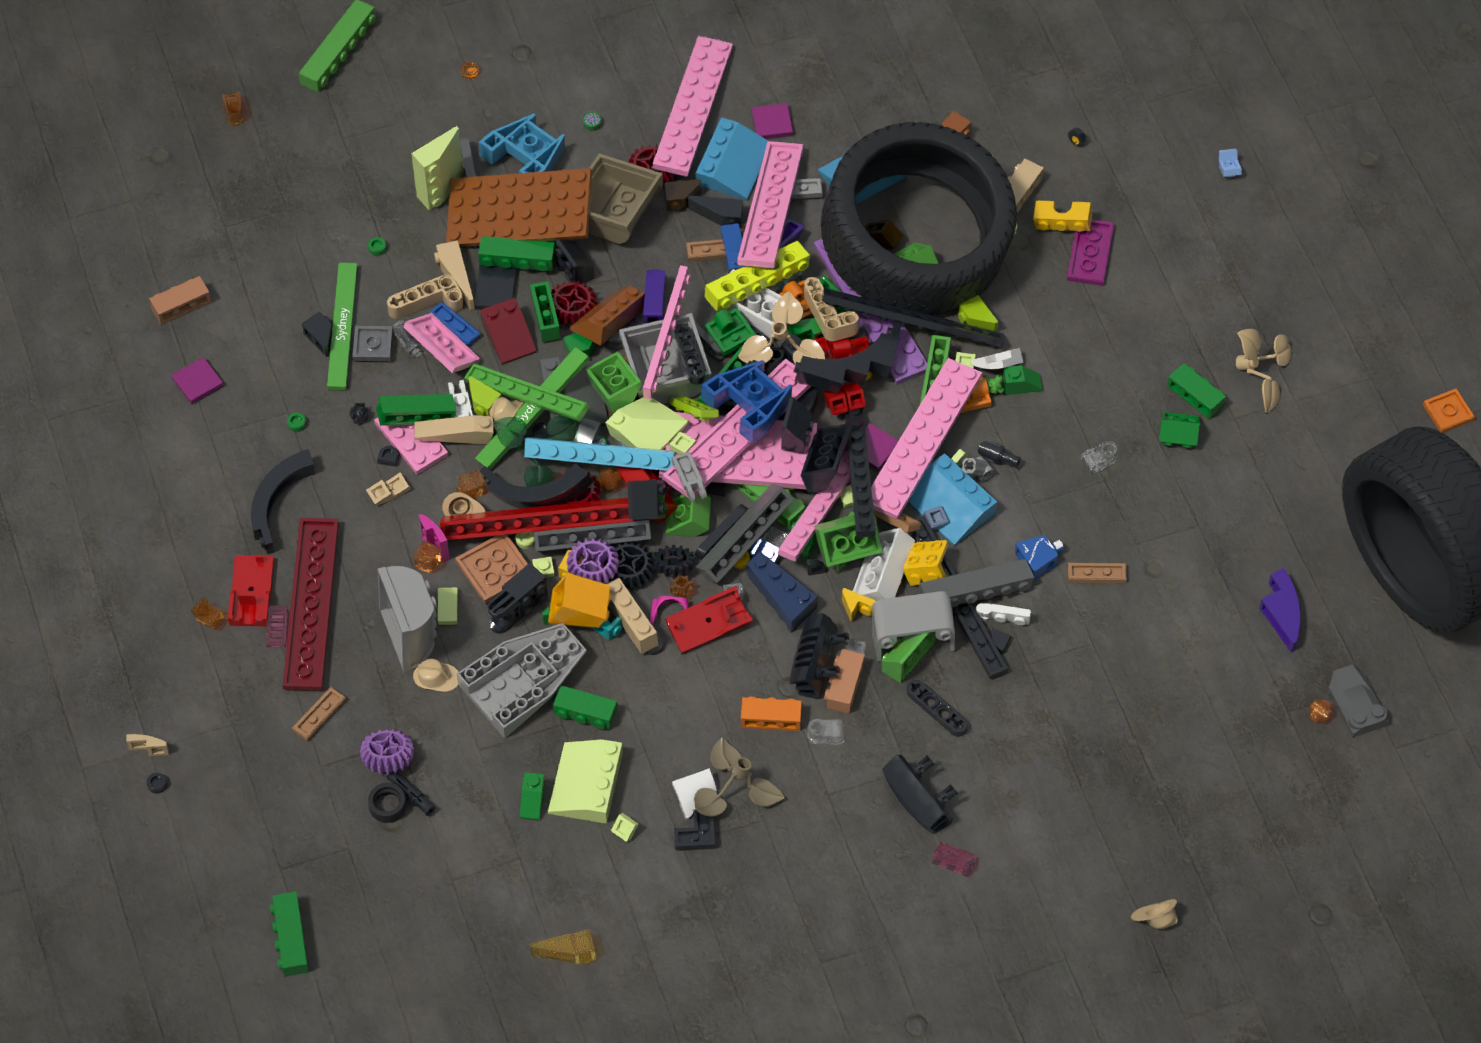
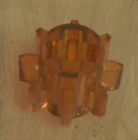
[596,467,621,490]
[670,575,693,598]
[1308,698,1333,723]

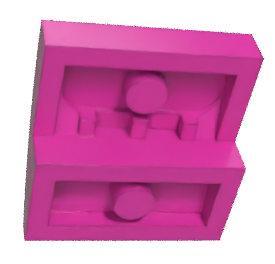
[419,514,450,562]

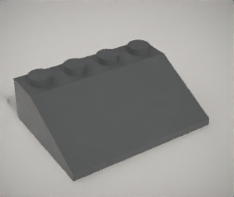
[540,357,608,434]

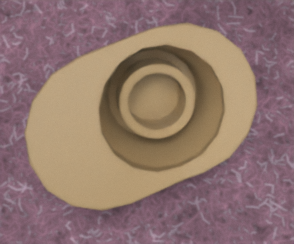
[489,397,524,430]
[442,492,485,516]
[413,659,458,692]
[1131,899,1178,929]

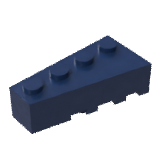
[747,552,817,633]

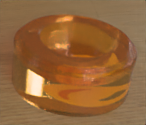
[461,61,479,79]

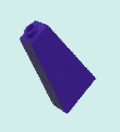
[643,269,666,324]

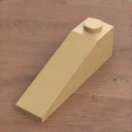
[434,240,475,311]
[414,415,493,444]

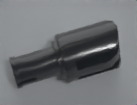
[978,441,1021,468]

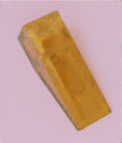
[530,929,596,964]

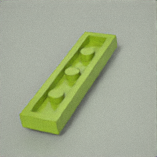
[669,397,719,421]

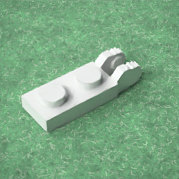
[448,380,473,417]
[976,603,1031,625]

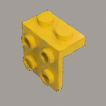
[903,540,948,586]

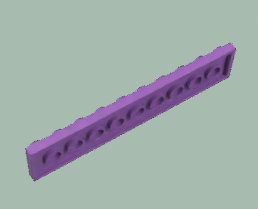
[814,239,927,385]

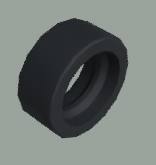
[368,783,406,823]

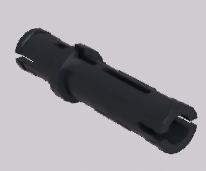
[386,771,435,816]

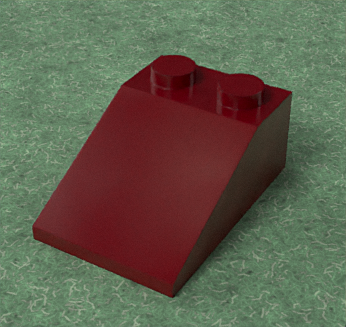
[480,298,537,365]

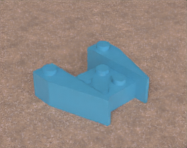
[479,114,565,173]

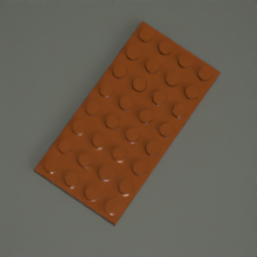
[446,168,593,247]

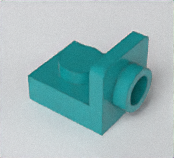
[591,617,622,641]

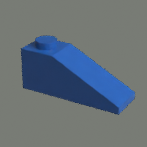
[720,223,744,274]

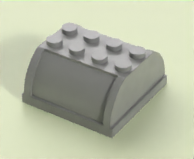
[619,313,711,404]
[378,566,437,673]

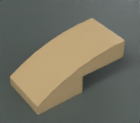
[366,473,411,505]
[127,734,169,756]

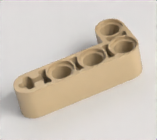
[387,274,463,319]
[804,277,859,341]

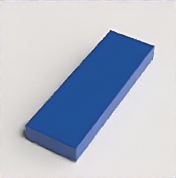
[428,302,481,347]

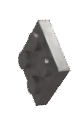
[353,326,393,361]

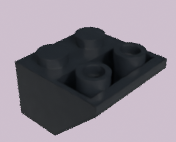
[555,239,595,285]

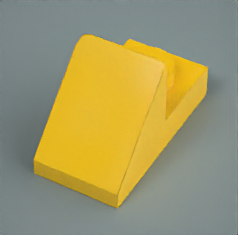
[842,588,876,622]

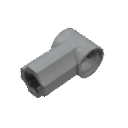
[962,456,994,482]

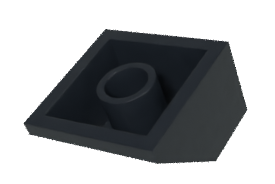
[781,397,814,454]
[628,480,667,520]

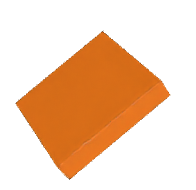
[1423,388,1475,433]

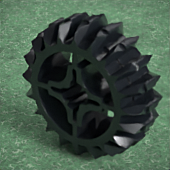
[603,541,655,591]

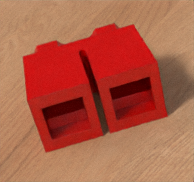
[824,383,866,416]

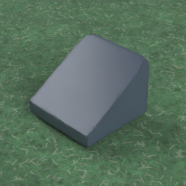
[923,505,949,532]

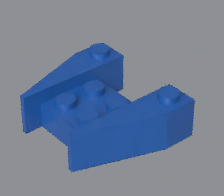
[701,360,792,444]

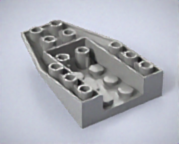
[457,623,587,739]

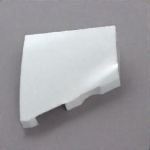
[971,348,1023,369]
[672,769,717,821]

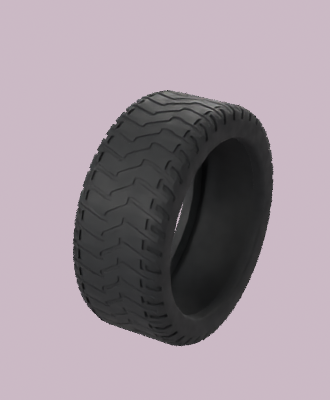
[821,122,1017,315]
[1342,426,1481,633]

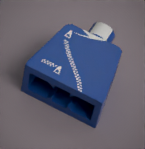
[1015,535,1064,581]

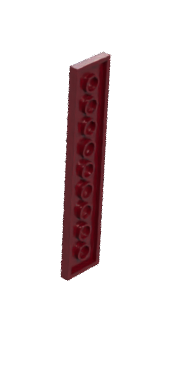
[282,518,339,691]

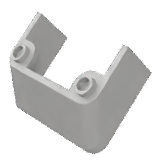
[872,591,955,661]

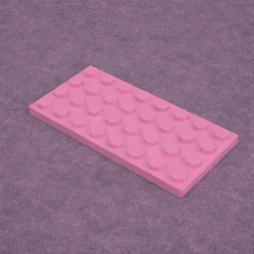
[659,412,817,489]

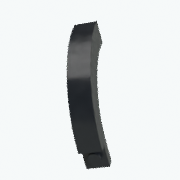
[251,449,315,554]
[480,463,594,508]

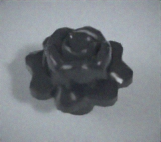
[349,402,369,424]

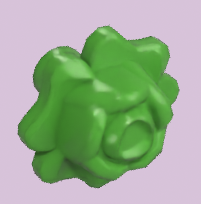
[985,375,1004,394]

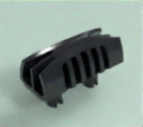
[789,613,850,698]
[882,754,959,834]

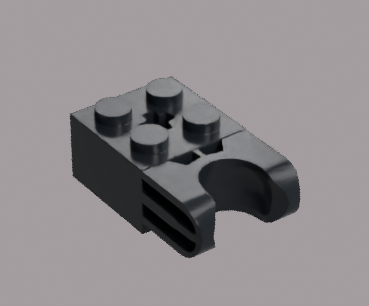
[488,563,548,634]

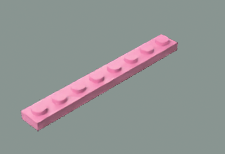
[643,265,690,399]
[778,451,851,562]

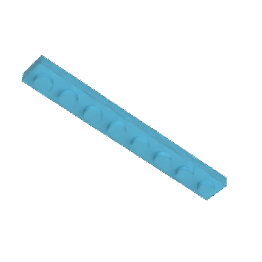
[524,437,675,471]

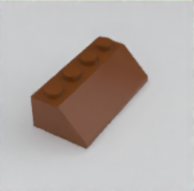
[570,285,645,345]

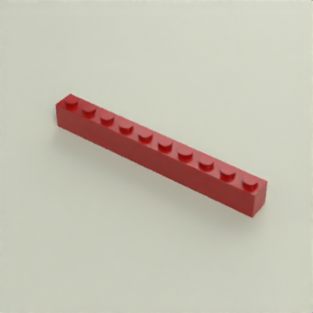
[440,498,634,540]

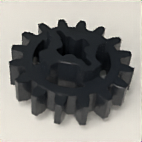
[653,545,695,577]

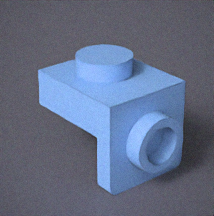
[1219,149,1241,177]

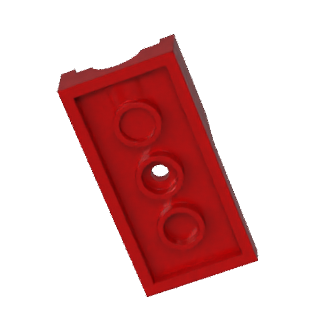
[228,554,274,627]
[665,586,753,654]

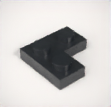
[674,809,715,850]

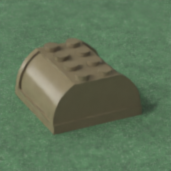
[588,153,663,244]

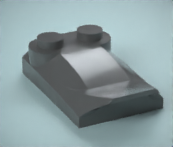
[1328,664,1389,738]

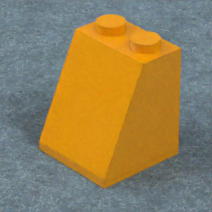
[548,573,611,628]

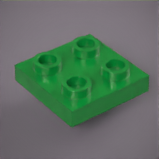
[705,307,756,356]

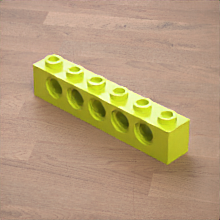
[705,241,810,312]

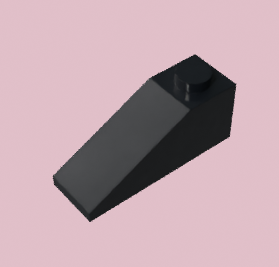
[688,195,743,228]

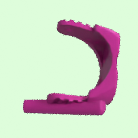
[649,596,689,626]

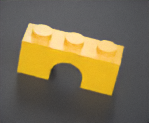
[1033,201,1093,232]

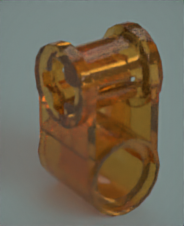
[222,91,243,126]

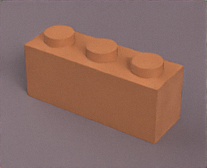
[149,276,211,325]
[824,649,865,714]

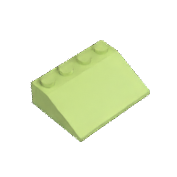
[412,126,463,211]
[548,740,623,824]

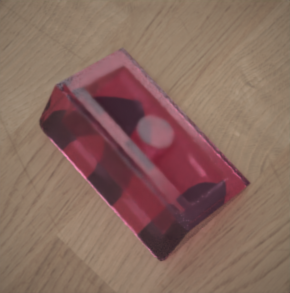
[932,842,978,877]

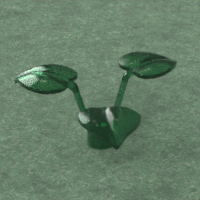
[493,416,577,487]

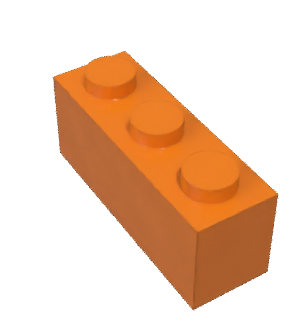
[741,696,801,731]

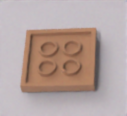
[455,534,528,604]

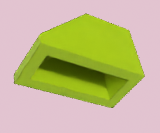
[958,295,998,332]
[469,376,502,416]

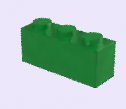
[530,281,560,342]
[1167,363,1226,420]
[553,685,617,730]

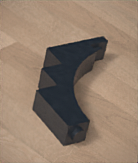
[793,321,902,394]

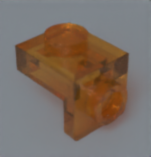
[191,597,226,629]

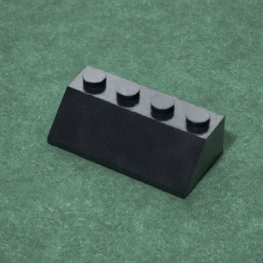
[800,423,852,493]

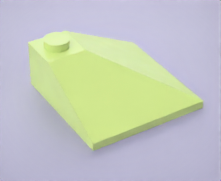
[605,397,689,450]

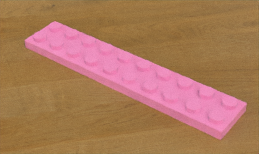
[652,36,733,177]
[737,141,804,268]
[871,358,982,519]
[662,359,811,497]

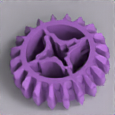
[566,537,619,584]
[360,728,414,774]

